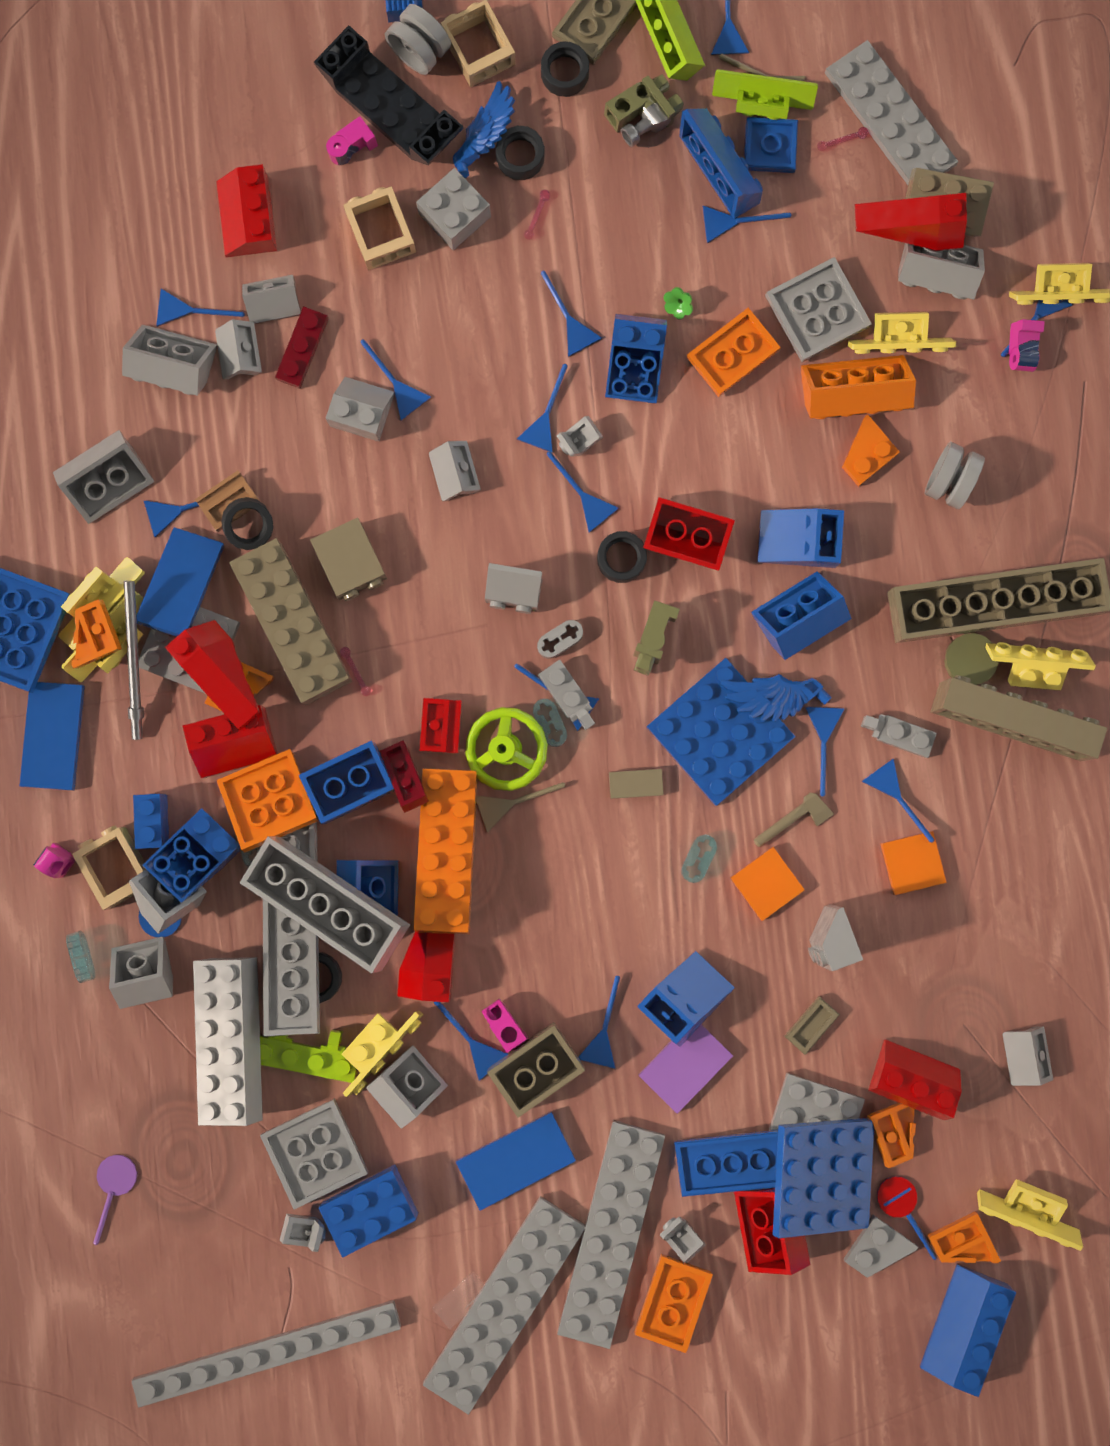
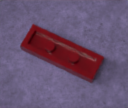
[275,306,329,389]
[380,740,429,813]

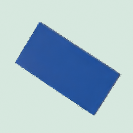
[136,527,224,636]
[19,682,85,791]
[456,1111,576,1211]
[674,1130,778,1197]

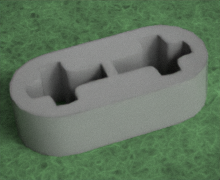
[537,620,583,659]

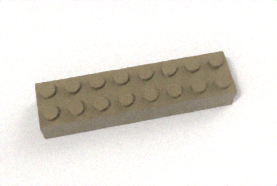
[887,558,1110,643]

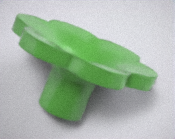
[663,287,693,319]

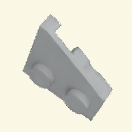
[843,1215,918,1278]

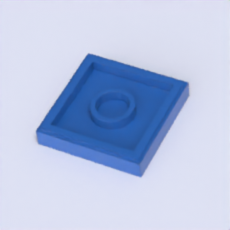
[744,117,798,173]

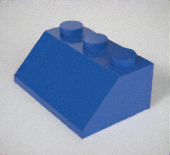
[751,571,852,660]
[337,860,399,916]

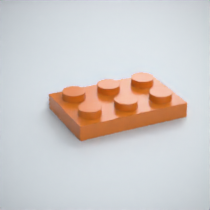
[687,307,781,397]
[634,1254,713,1353]

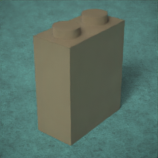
[310,517,387,601]

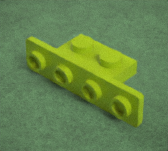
[712,69,818,120]

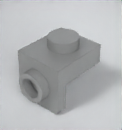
[557,416,603,457]
[280,1213,325,1252]
[660,1216,706,1264]

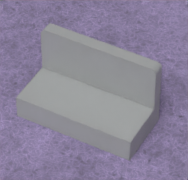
[242,275,301,324]
[215,319,262,380]
[429,441,481,501]
[1003,1026,1053,1086]

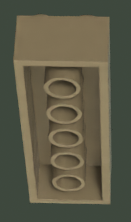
[229,538,353,705]
[930,675,1107,761]

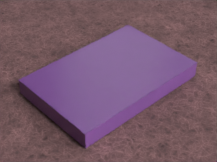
[638,1024,733,1114]

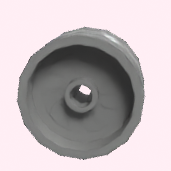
[384,4,451,75]
[924,441,985,510]

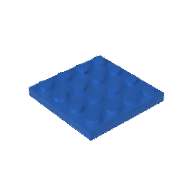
[0,568,70,693]
[646,658,796,806]
[773,1118,874,1238]

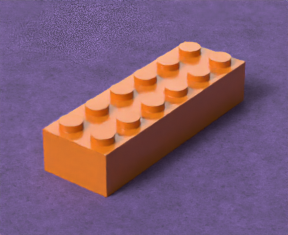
[414,769,477,935]

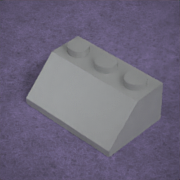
[898,243,985,300]
[122,324,217,396]
[53,430,155,524]
[808,904,863,971]

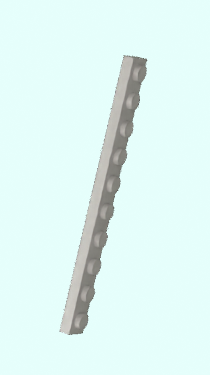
[131,1300,401,1408]

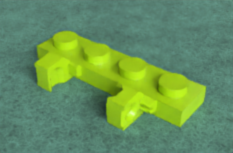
[260,1029,357,1083]

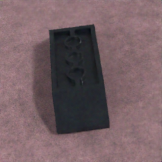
[314,25,464,166]

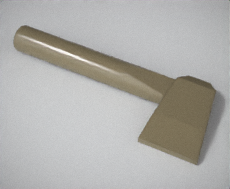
[754,792,834,847]

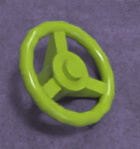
[465,707,548,791]

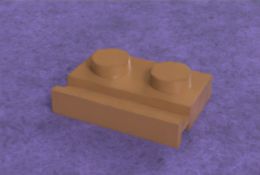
[195,470,259,532]

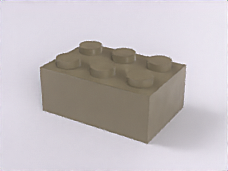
[905,168,994,237]
[487,1022,585,1118]

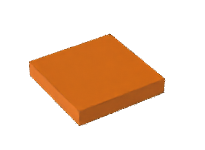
[880,831,947,895]
[730,847,804,921]

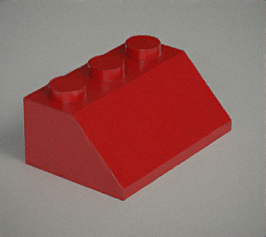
[216,164,277,257]
[643,497,735,571]
[182,705,277,778]
[868,1039,962,1120]
[734,1187,811,1275]

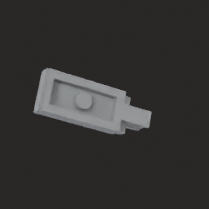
[538,660,595,730]
[861,714,937,758]

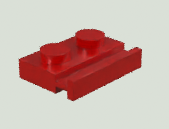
[419,698,462,754]

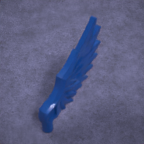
[453,81,515,178]
[720,674,832,722]

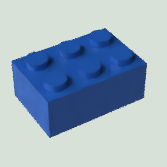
[299,740,395,824]
[319,1164,419,1258]

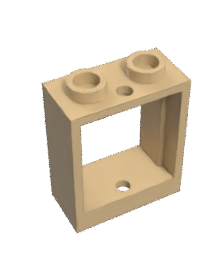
[441,0,516,88]
[343,186,416,271]
[72,825,146,910]

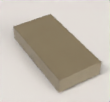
[609,769,664,799]
[784,996,840,1055]

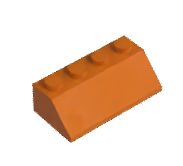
[801,355,916,419]

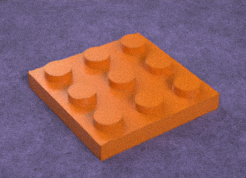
[216,749,319,853]

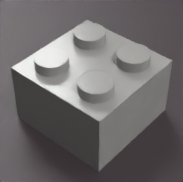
[416,168,491,251]

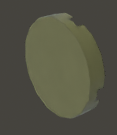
[944,633,998,685]

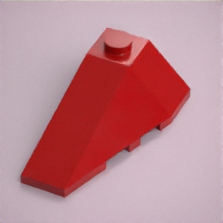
[854,193,967,251]
[165,620,260,730]
[397,932,455,1003]

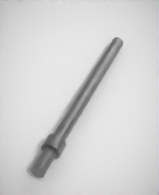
[124,581,144,740]

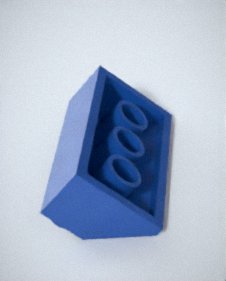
[679,108,763,219]
[920,1264,1016,1397]

